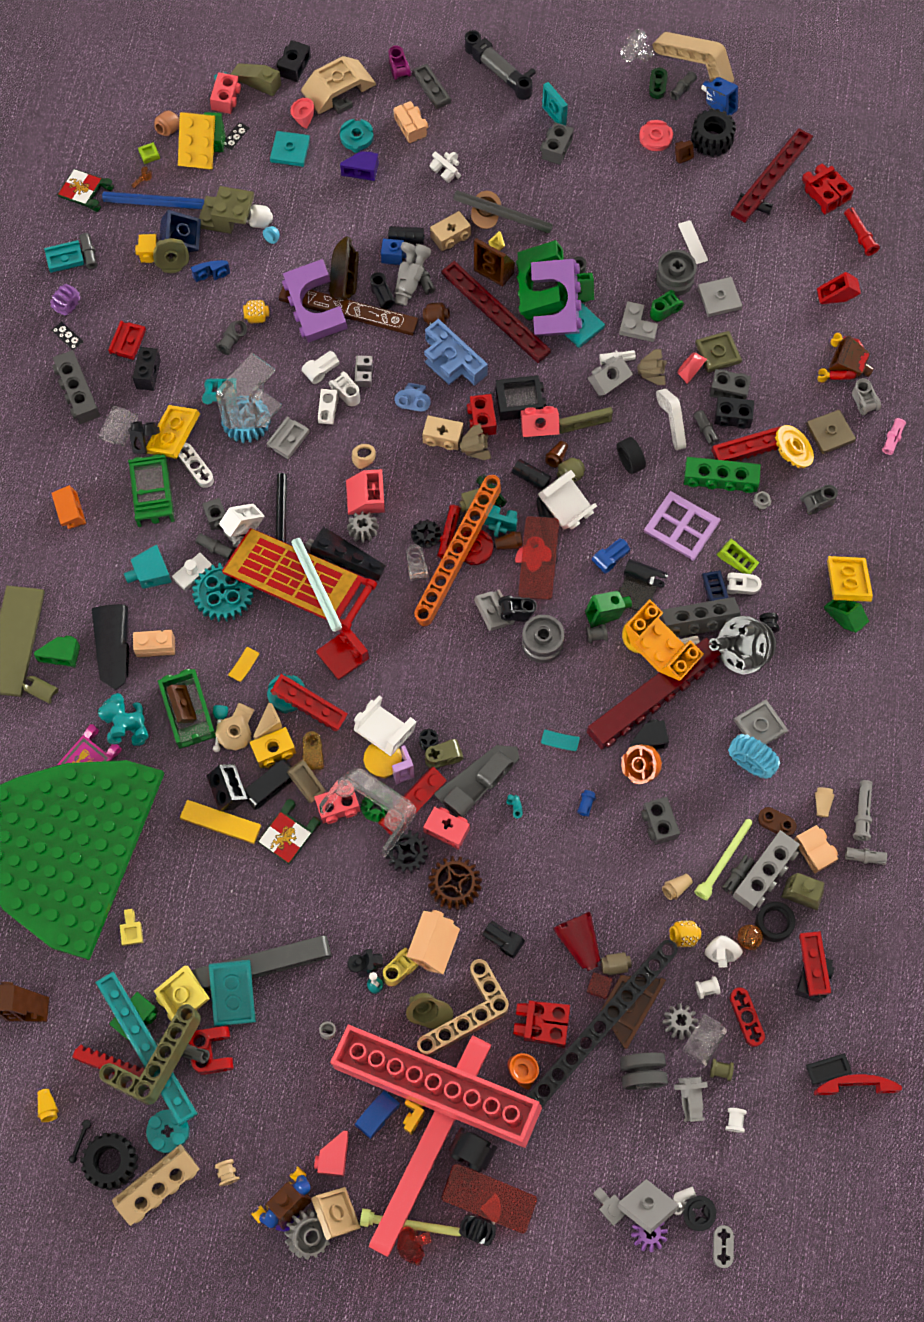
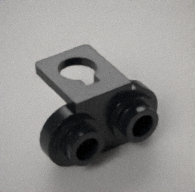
[128,421,160,454]

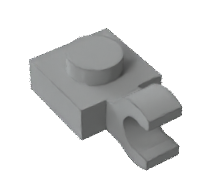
[593,1187,625,1226]

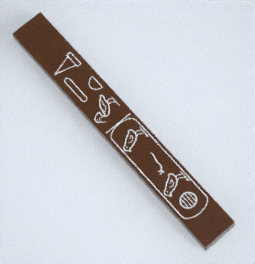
[278,286,418,336]

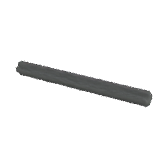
[453,190,553,233]

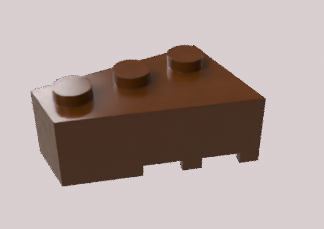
[0,982,49,1022]

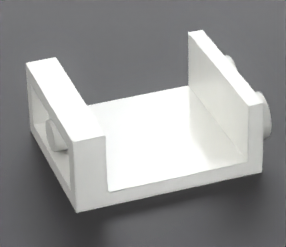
[538,470,597,530]
[354,695,417,756]

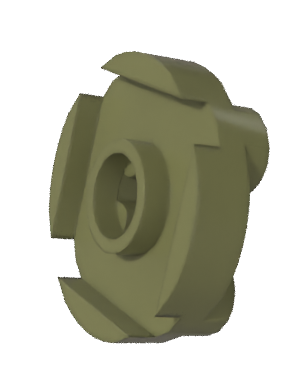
[153,238,189,273]

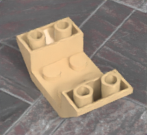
[301,56,376,115]

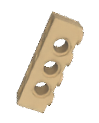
[112,1144,199,1226]

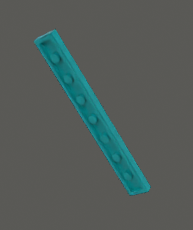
[95,971,198,1126]

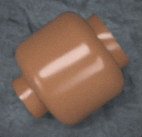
[154,110,179,136]

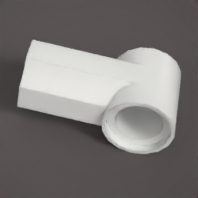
[302,351,340,384]

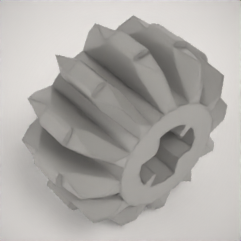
[347,510,379,544]
[662,1003,698,1040]

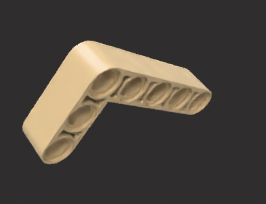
[652,32,734,83]
[417,959,509,1057]

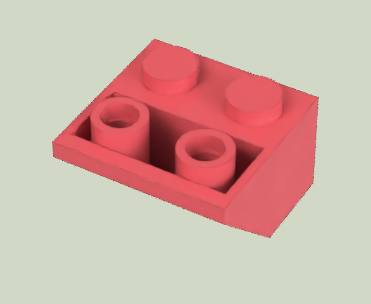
[346,469,385,515]

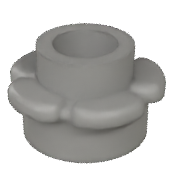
[753,491,771,509]

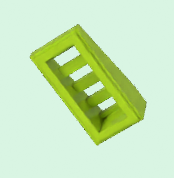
[717,538,760,574]

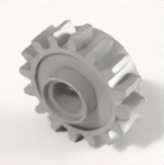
[284,1209,330,1260]

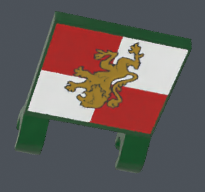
[57,169,114,212]
[258,799,321,865]

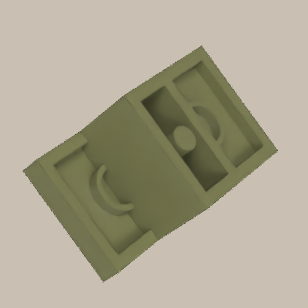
[199,186,254,234]

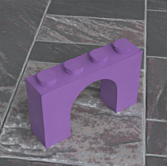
[282,259,348,343]
[531,259,582,337]

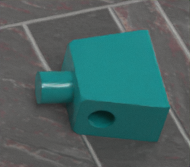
[124,545,172,589]

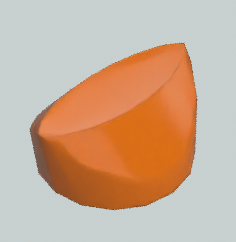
[508,1053,539,1090]

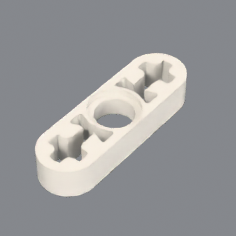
[178,443,214,488]

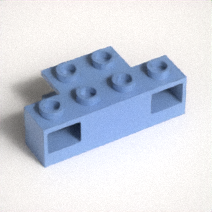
[424,319,488,386]

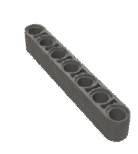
[192,936,332,991]

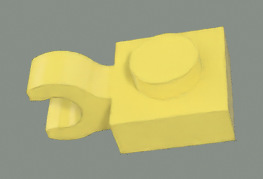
[120,909,143,946]

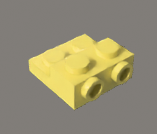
[154,966,210,1021]

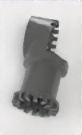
[216,320,247,355]

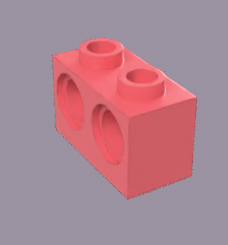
[210,72,241,114]
[314,784,360,824]

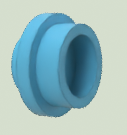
[263,226,280,244]

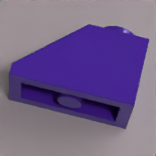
[340,151,379,181]

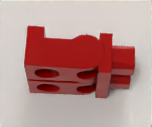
[802,163,854,215]
[513,1000,570,1048]

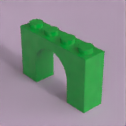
[516,240,567,321]

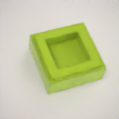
[138,142,160,164]

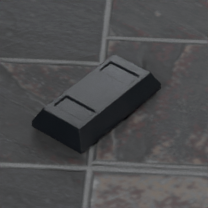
[806,1053,852,1085]

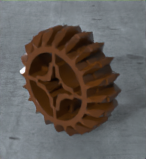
[428,856,482,910]

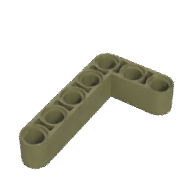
[99,1004,201,1105]

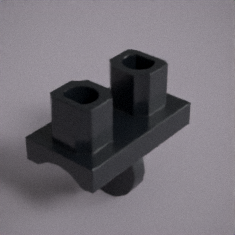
[347,949,383,978]

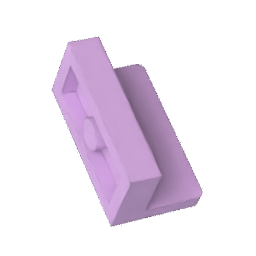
[392,745,414,785]

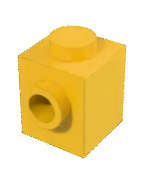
[135,234,158,263]

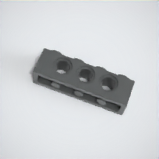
[52,350,100,424]
[660,597,741,637]

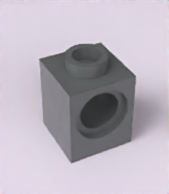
[202,498,226,530]

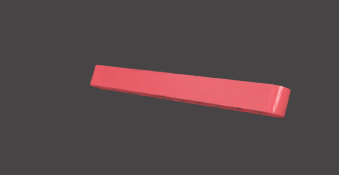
[369,1035,491,1257]

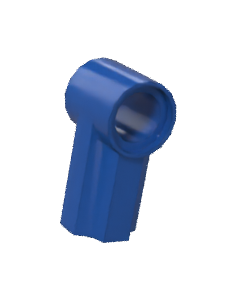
[592,538,630,574]

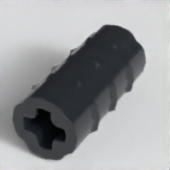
[388,226,425,244]
[512,459,551,490]

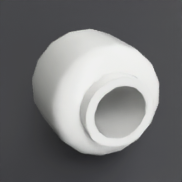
[247,205,273,228]

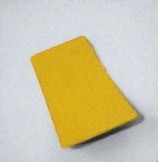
[228,647,259,682]

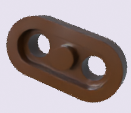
[758,807,797,837]

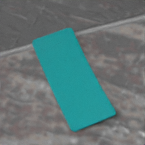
[541,729,580,751]

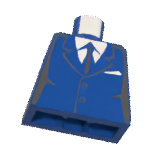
[701,77,738,115]

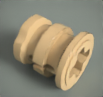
[215,1159,240,1186]

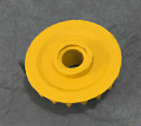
[775,425,814,469]

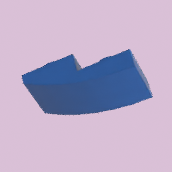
[191,260,230,282]
[355,1090,400,1139]

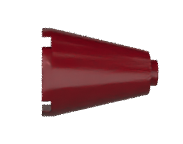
[553,911,601,971]

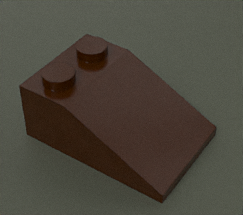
[474,238,515,287]

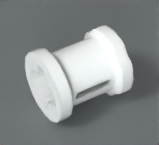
[695,976,720,999]
[725,1108,747,1133]

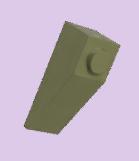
[230,63,281,97]

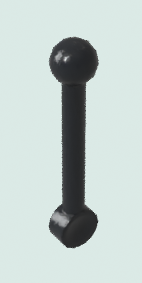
[69,1120,91,1163]

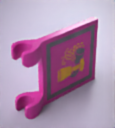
[58,724,122,765]

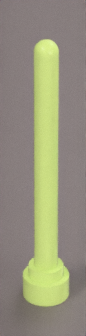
[694,819,752,900]
[360,1208,461,1237]

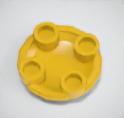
[363,744,402,779]

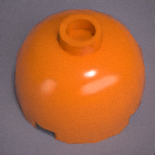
[621,744,662,784]

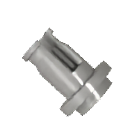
[674,1077,708,1122]

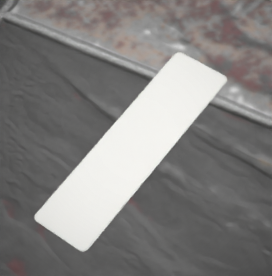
[678,221,708,264]

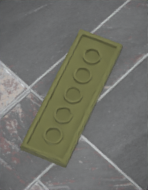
[0,585,45,697]

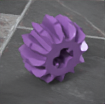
[50,284,80,316]
[631,1222,668,1253]

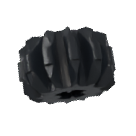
[459,1214,497,1246]

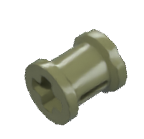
[710,1058,734,1081]

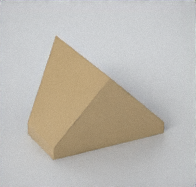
[253,703,282,740]

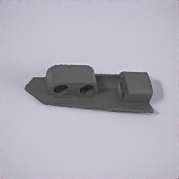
[434,745,520,817]

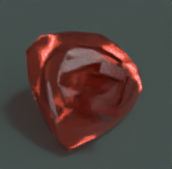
[397,1225,432,1266]

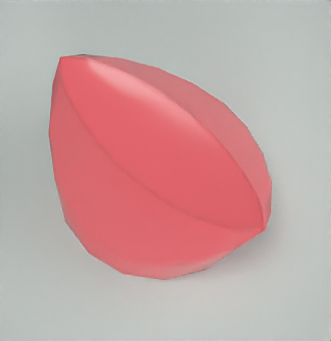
[290,98,314,129]
[677,352,707,384]

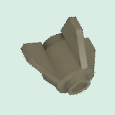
[637,349,667,385]
[460,424,491,460]

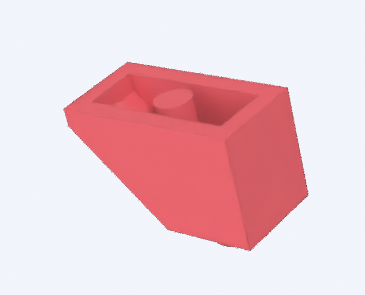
[314,1131,349,1177]

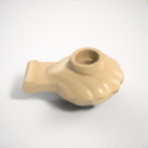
[215,703,254,751]

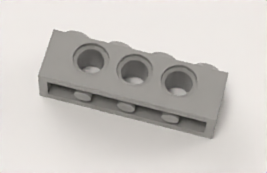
[732,830,800,911]

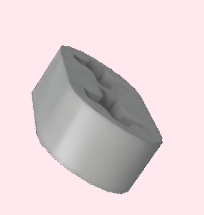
[713,1225,734,1269]

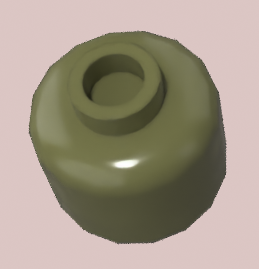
[557,457,585,483]

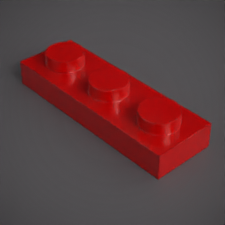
[799,931,831,996]

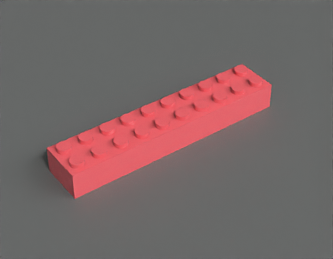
[330,1024,542,1148]

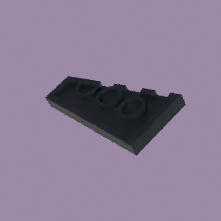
[310,526,386,581]

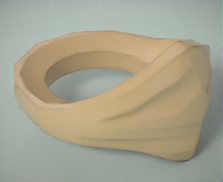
[352,444,376,469]

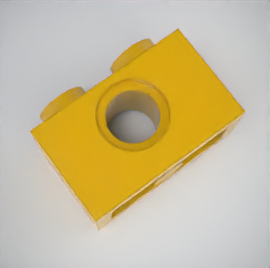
[250,727,296,768]

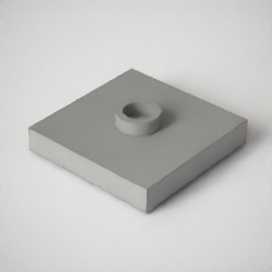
[697,277,742,317]
[733,699,788,745]
[617,1179,679,1234]

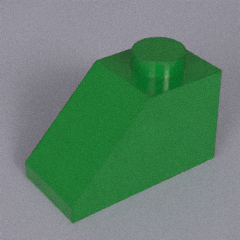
[204,112,226,152]
[824,599,869,633]
[34,636,80,667]

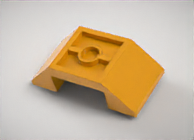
[625,599,704,681]

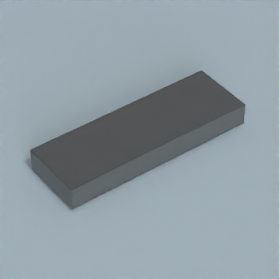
[412,63,451,109]

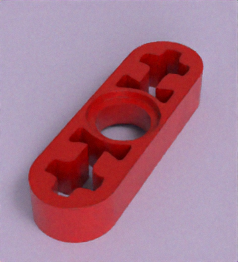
[730,987,765,1047]

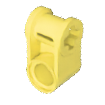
[383,948,419,986]

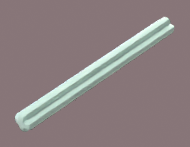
[291,538,342,632]

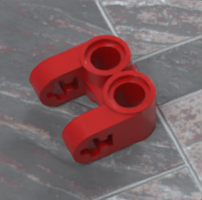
[189,1026,234,1075]

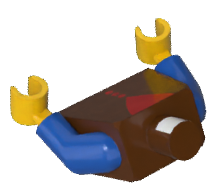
[251,1166,312,1230]

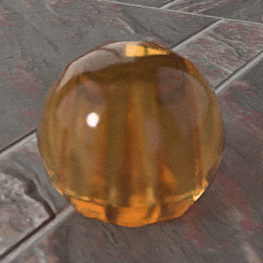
[737,924,763,950]

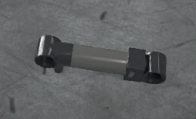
[465,30,536,100]

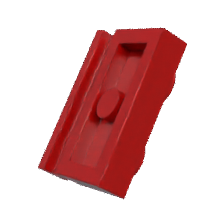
[108,320,146,360]

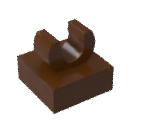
[675,140,694,164]

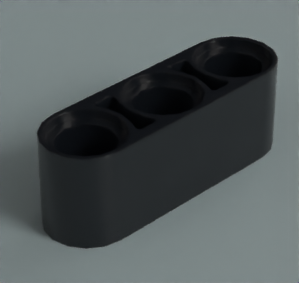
[244,759,293,810]

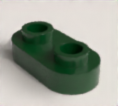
[649,67,668,99]

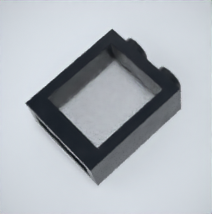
[495,375,547,421]

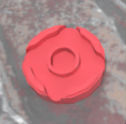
[639,120,673,151]

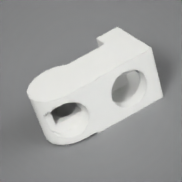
[318,389,339,425]

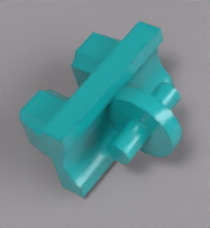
[484,505,518,537]

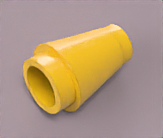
[37,1089,59,1122]

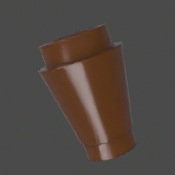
[545,441,568,468]
[495,531,523,550]

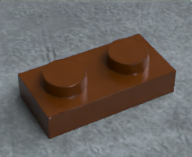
[167,685,197,723]

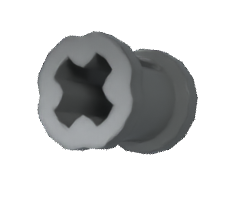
[586,624,608,644]

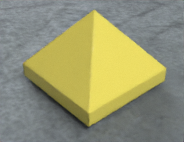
[488,231,505,251]

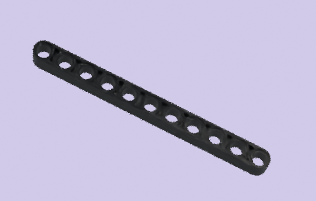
[526,940,678,1107]

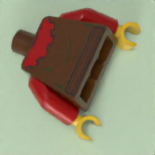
[817,333,874,382]

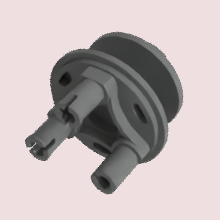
[709,616,776,674]

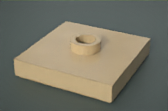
[311,1187,361,1240]

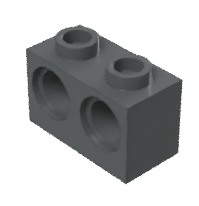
[540,122,574,165]
[709,369,751,399]
[641,797,680,845]

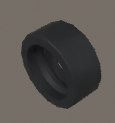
[617,437,646,474]
[755,901,796,942]

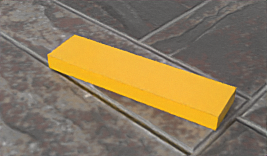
[180,800,261,844]

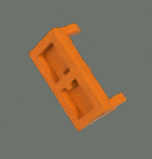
[51,485,86,529]

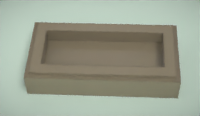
[287,760,326,803]

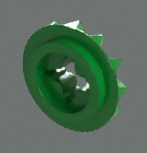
[361,791,393,822]

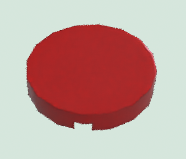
[457,530,493,565]

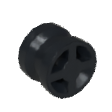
[759,613,780,633]
[419,729,439,752]

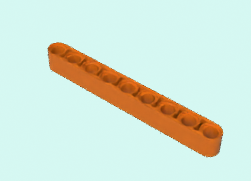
[414,475,501,626]

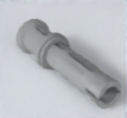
[853,780,873,841]

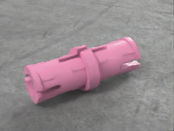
[882,418,906,455]

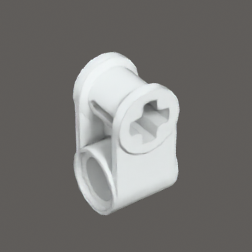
[329,371,361,407]

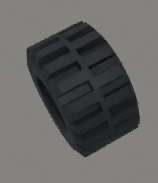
[691,109,736,157]
[80,1133,138,1190]

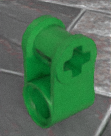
[650,290,684,322]

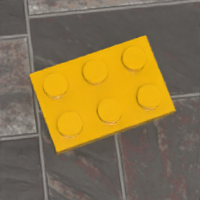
[178,112,215,169]
[146,405,200,459]
[827,556,873,602]

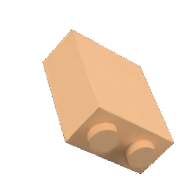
[406,910,460,974]

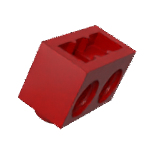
[467,394,497,435]

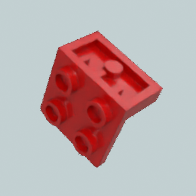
[316,628,369,680]

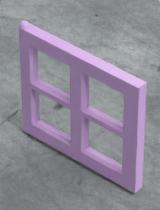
[643,491,721,561]

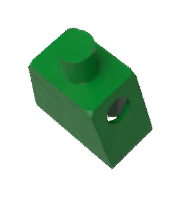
[584,591,632,628]

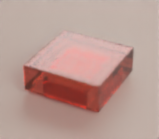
[587,972,613,1000]

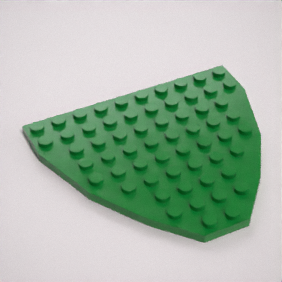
[0,760,165,960]

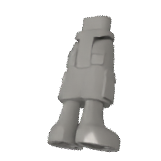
[394,242,431,306]

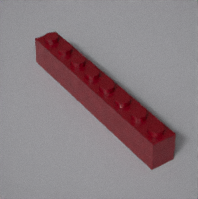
[587,637,721,750]

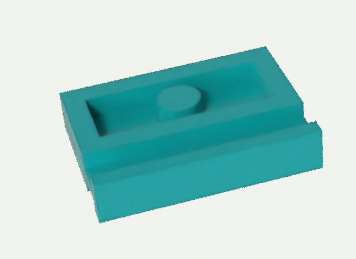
[44,240,85,273]

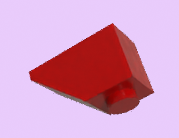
[817,272,861,304]

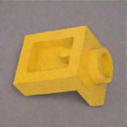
[403,1099,425,1135]

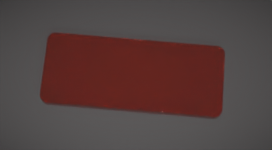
[518,517,559,600]
[441,1163,537,1233]

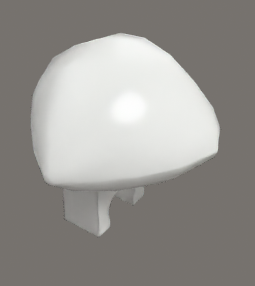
[704,935,743,968]

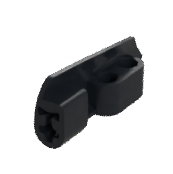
[92,604,129,691]

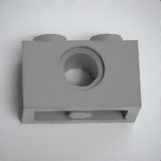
[588,356,633,396]

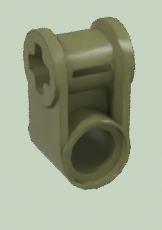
[425,739,464,769]

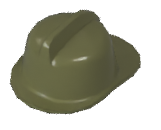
[406,993,453,1029]

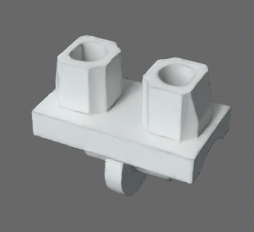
[429,151,461,183]

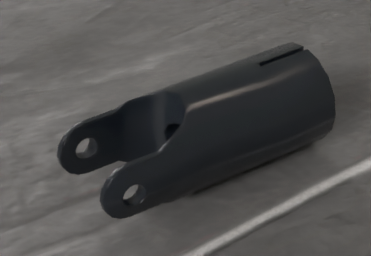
[623,559,668,587]

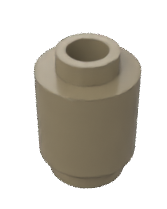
[601,952,632,975]

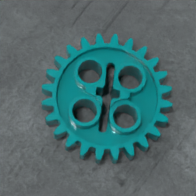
[192,563,254,622]

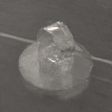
[621,29,654,62]

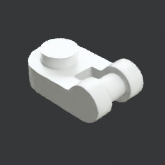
[726,573,762,595]

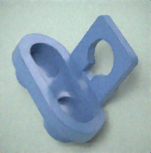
[394,383,431,412]

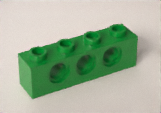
[683,457,761,493]

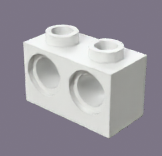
[219,504,265,537]

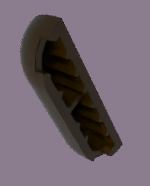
[329,236,359,300]

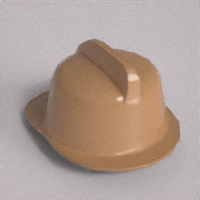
[471,191,501,229]

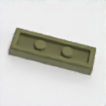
[559,407,613,433]

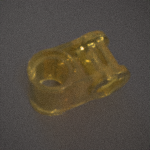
[303,731,324,770]

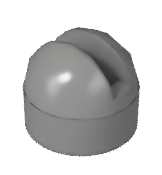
[319,1021,336,1040]

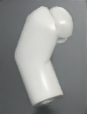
[673,1186,696,1215]

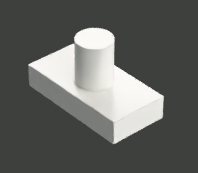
[172,553,212,591]

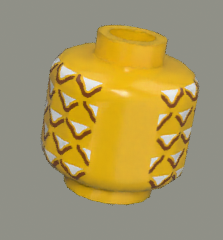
[243,300,269,324]
[669,921,701,947]

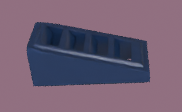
[702,570,729,601]

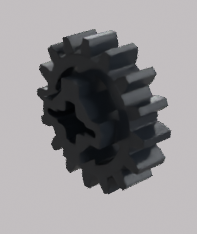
[385,830,428,874]

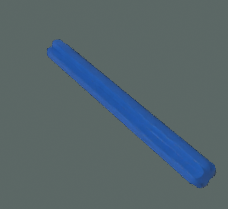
[102,191,204,209]

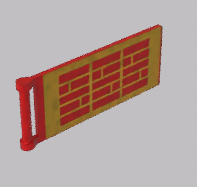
[222,528,377,631]

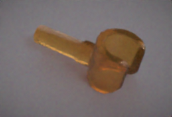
[131,166,152,188]

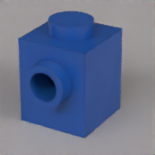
[381,239,406,265]

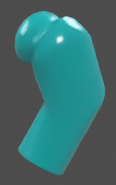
[506,794,523,818]

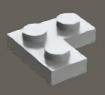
[619,301,658,342]

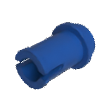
[577,790,596,817]

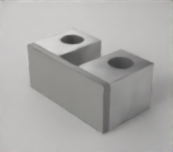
[355,356,373,387]

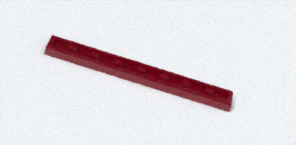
[731,128,813,223]
[441,261,551,363]

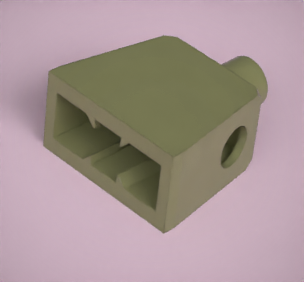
[781,873,825,911]

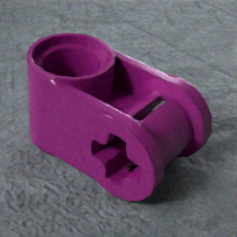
[388,45,411,80]

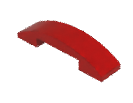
[814,1074,902,1096]

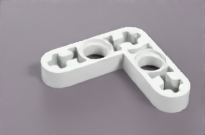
[656,389,686,450]

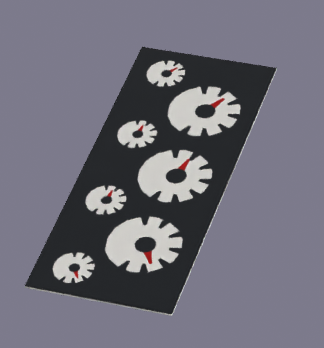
[224,122,250,150]
[51,321,84,350]

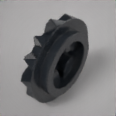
[411,519,441,548]
[682,1195,716,1231]

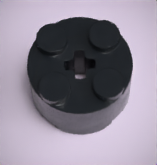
[449,1127,498,1172]

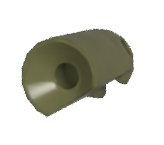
[23,676,58,704]

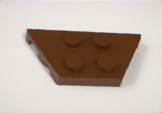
[600,975,666,1050]

